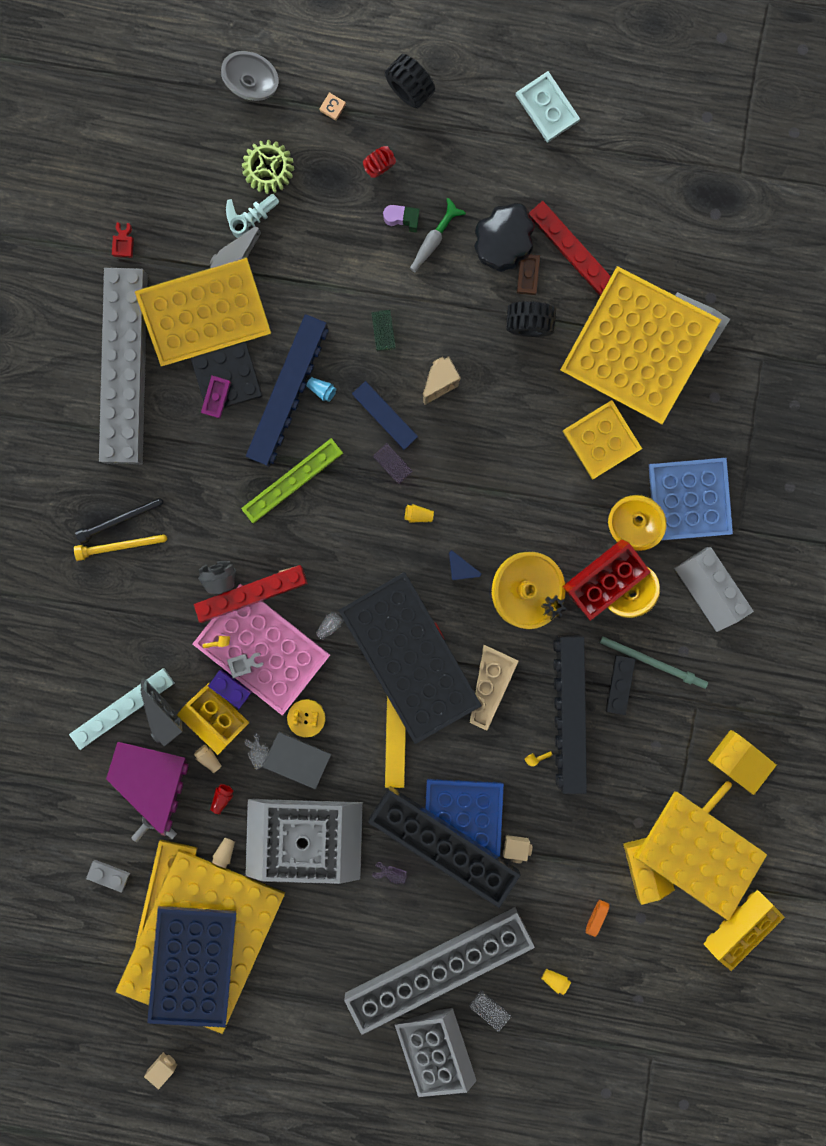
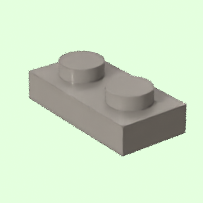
[86,860,130,893]

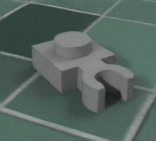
[227,652,264,678]

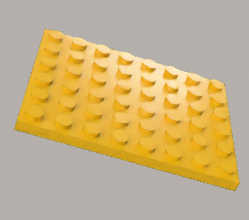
[116,849,285,1034]

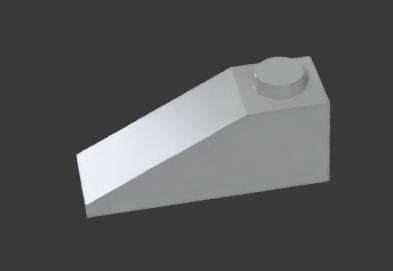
[210,226,261,268]

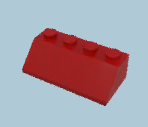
[562,539,651,621]

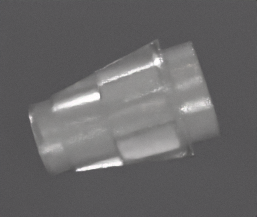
[316,612,343,640]

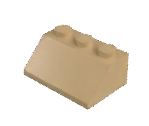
[423,357,460,405]

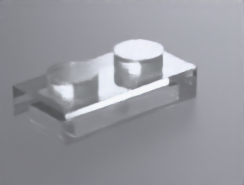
[469,990,511,1032]

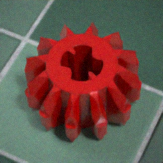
[363,146,396,178]

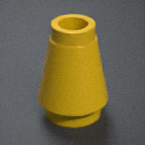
[405,504,434,523]
[541,969,571,995]

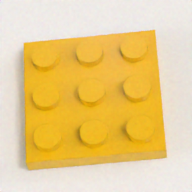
[562,400,642,480]

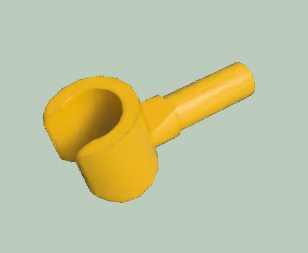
[203,636,230,648]
[525,751,553,766]

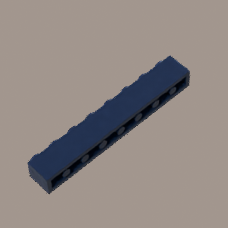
[246,314,329,467]

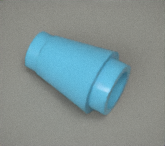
[307,377,336,402]

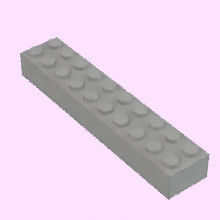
[99,268,148,464]
[344,907,535,1035]

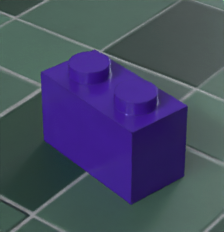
[208,669,252,709]

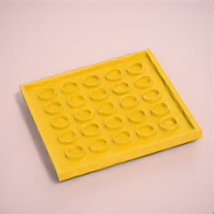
[560,266,721,425]

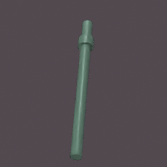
[599,636,708,689]

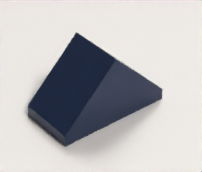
[449,550,481,580]

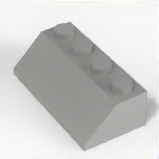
[674,547,754,632]

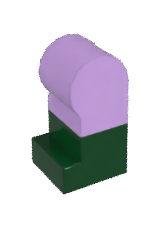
[383,205,420,232]

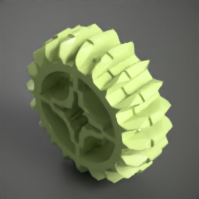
[242,140,294,194]

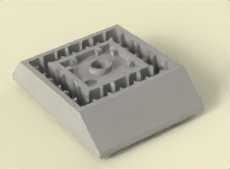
[246,799,363,884]

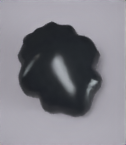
[474,203,535,272]

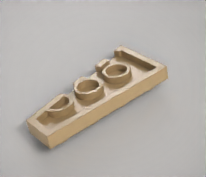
[470,645,519,731]

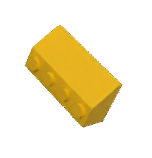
[704,890,785,971]

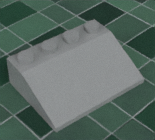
[395,1008,477,1097]

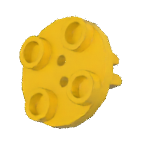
[287,699,325,738]

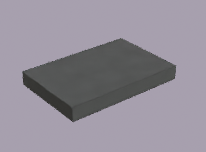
[263,731,331,789]

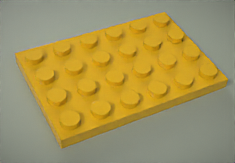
[135,257,271,366]
[635,791,767,921]

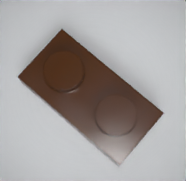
[517,254,540,295]

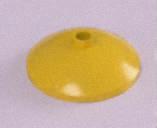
[608,495,667,551]
[607,567,660,618]

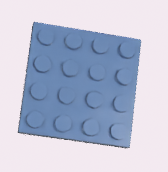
[649,458,733,540]

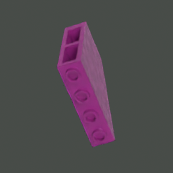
[106,742,189,836]

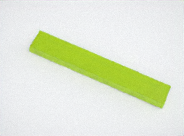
[241,438,344,524]

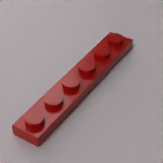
[528,201,611,296]
[194,565,308,623]

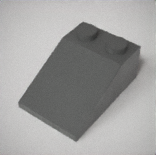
[141,678,182,746]

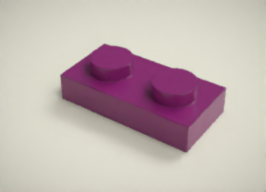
[201,376,231,419]

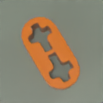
[585,900,609,937]

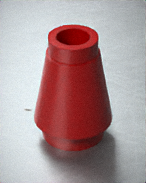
[210,784,233,814]

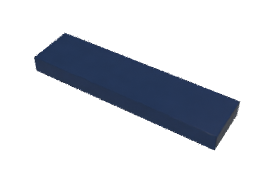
[352,381,418,450]

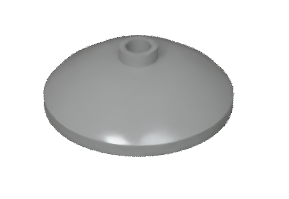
[221,51,279,101]

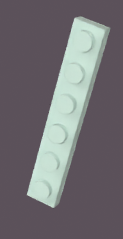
[69,668,175,750]

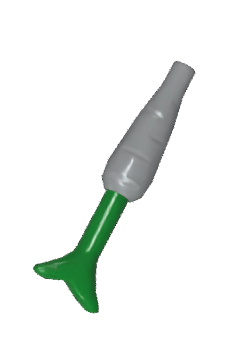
[410,198,466,272]

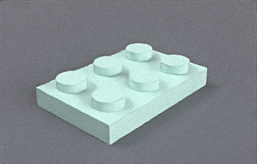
[516,71,580,143]

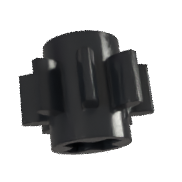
[541,595,567,620]

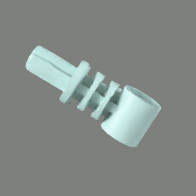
[226,194,279,238]

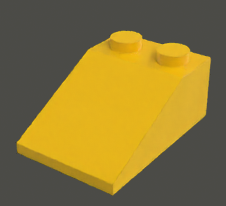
[708,730,777,795]

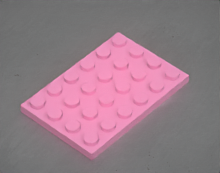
[193,584,330,715]

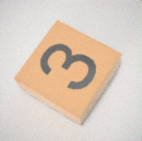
[320,92,346,121]

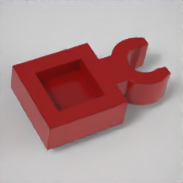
[112,222,134,258]

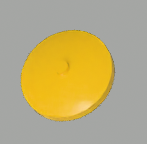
[492,552,565,629]

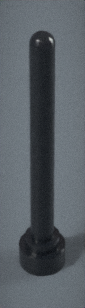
[75,498,163,545]

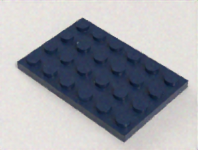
[147,906,236,1028]

